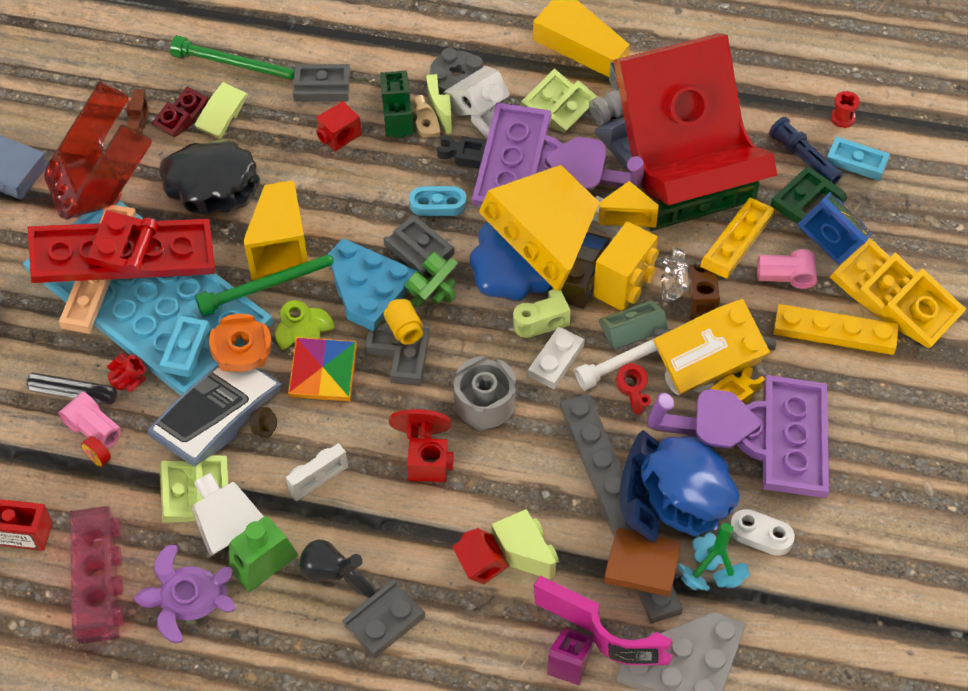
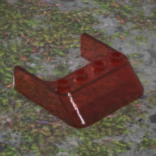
[44,81,152,220]

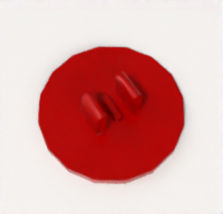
[389,409,451,439]

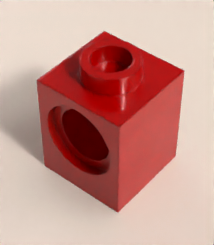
[316,101,362,151]
[407,438,454,483]
[452,528,509,585]

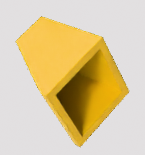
[244,180,308,280]

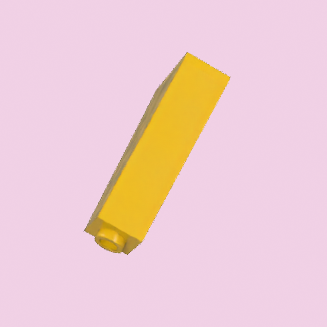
[533,0,630,77]

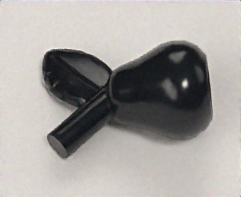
[299,539,375,598]

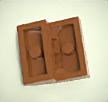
[604,528,682,597]

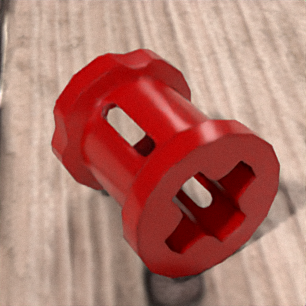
[831,91,860,128]

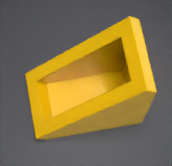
[598,181,658,228]

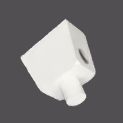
[444,66,510,116]
[191,473,264,557]

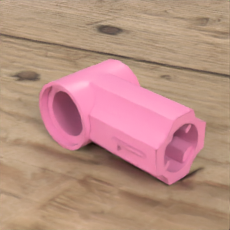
[757,249,817,289]
[58,392,122,449]

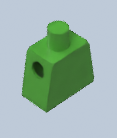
[229,516,298,593]

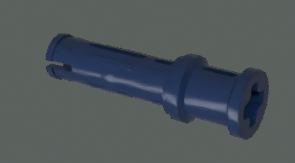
[769,116,843,184]

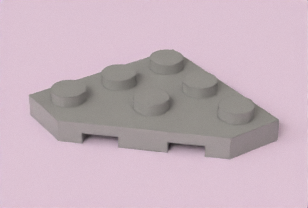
[616,612,746,691]

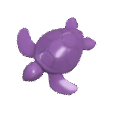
[134,545,235,643]

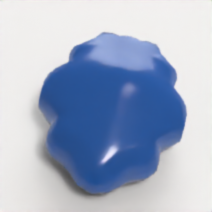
[470,222,553,301]
[641,435,740,536]

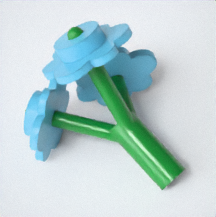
[677,523,750,591]

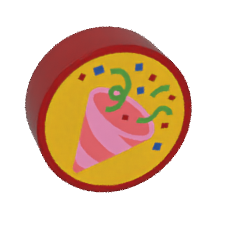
[81,436,111,467]

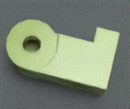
[513,289,570,338]

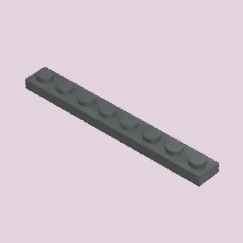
[560,393,683,624]

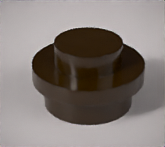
[250,407,277,438]

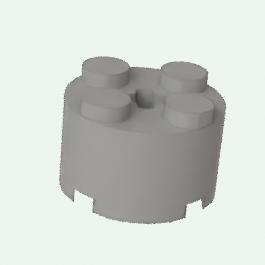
[453,356,516,431]

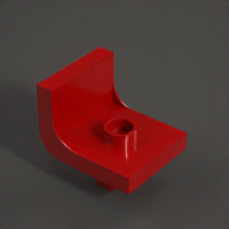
[613,33,777,205]

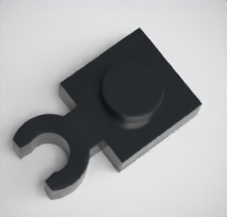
[437,136,487,168]

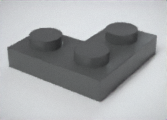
[365,323,430,386]

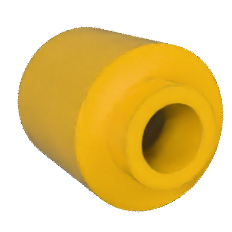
[383,299,423,345]

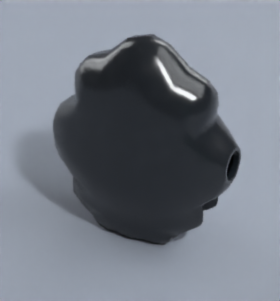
[159,139,260,215]

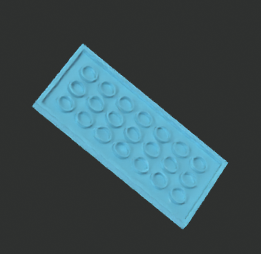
[23,193,274,396]

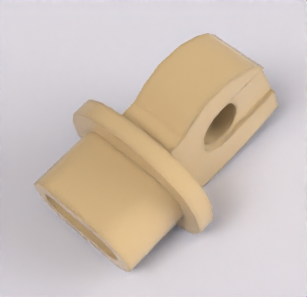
[412,95,440,138]

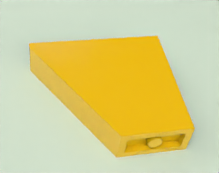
[479,165,599,291]

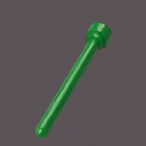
[170,35,295,80]
[195,255,334,318]

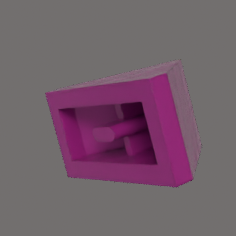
[547,627,595,685]

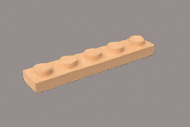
[59,204,137,334]

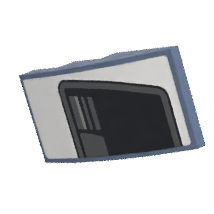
[147,366,282,467]

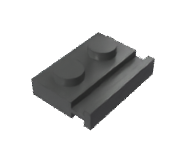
[293,64,350,101]
[383,215,455,278]
[342,579,425,659]

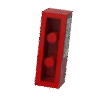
[0,499,53,551]

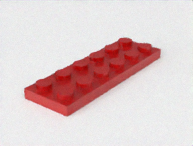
[27,219,215,283]

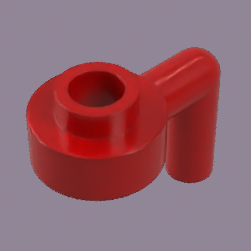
[615,363,651,415]

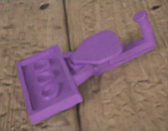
[472,102,644,206]
[647,375,829,498]

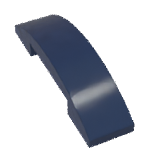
[620,430,659,543]

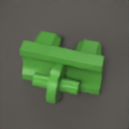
[404,252,458,307]

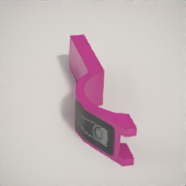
[533,576,673,665]

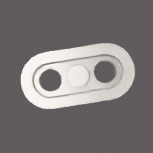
[730,509,795,556]

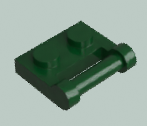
[770,166,847,234]

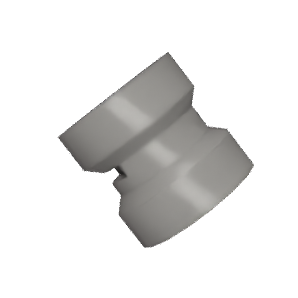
[589,89,623,126]

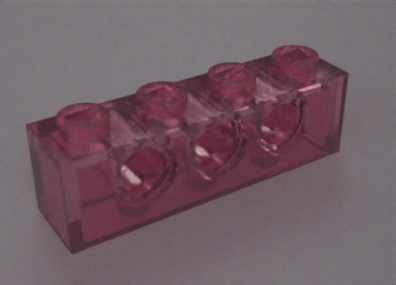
[70,506,124,644]

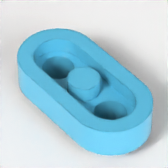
[409,186,467,216]

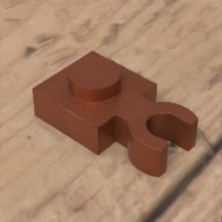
[126,89,149,140]

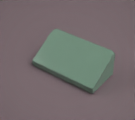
[598,300,668,349]

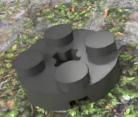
[430,48,483,95]

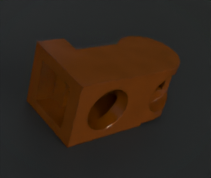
[688,264,720,319]

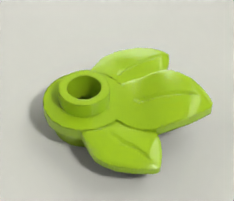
[275,300,335,350]

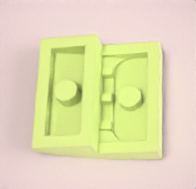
[519,69,598,133]
[160,455,228,523]

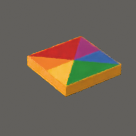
[288,337,357,402]

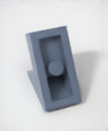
[595,118,632,169]

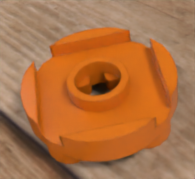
[209,313,271,372]

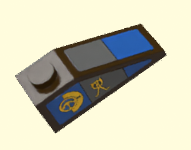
[561,232,612,309]

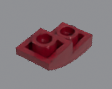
[152,86,209,137]

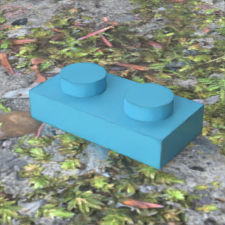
[827,136,890,181]
[159,315,210,378]

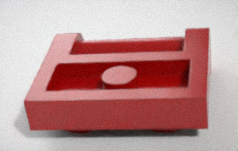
[87,210,159,276]

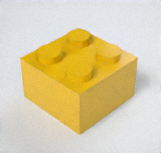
[593,221,659,311]

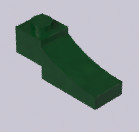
[380,70,414,138]

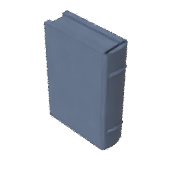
[0,135,49,200]

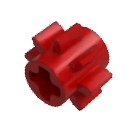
[107,353,146,393]

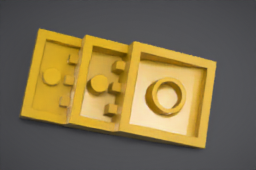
[830,237,966,348]

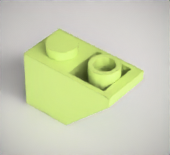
[491,509,559,579]

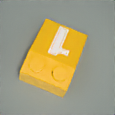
[653,299,770,395]

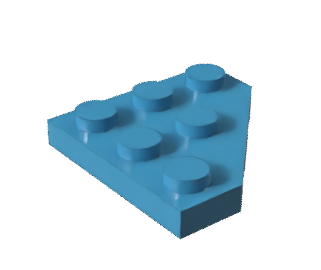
[328,238,419,331]

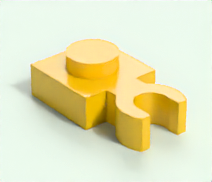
[710,367,765,404]

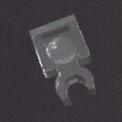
[661,247,690,303]

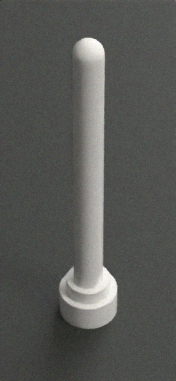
[574,334,663,391]

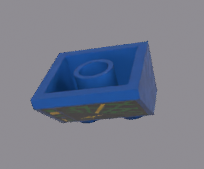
[797,192,872,265]

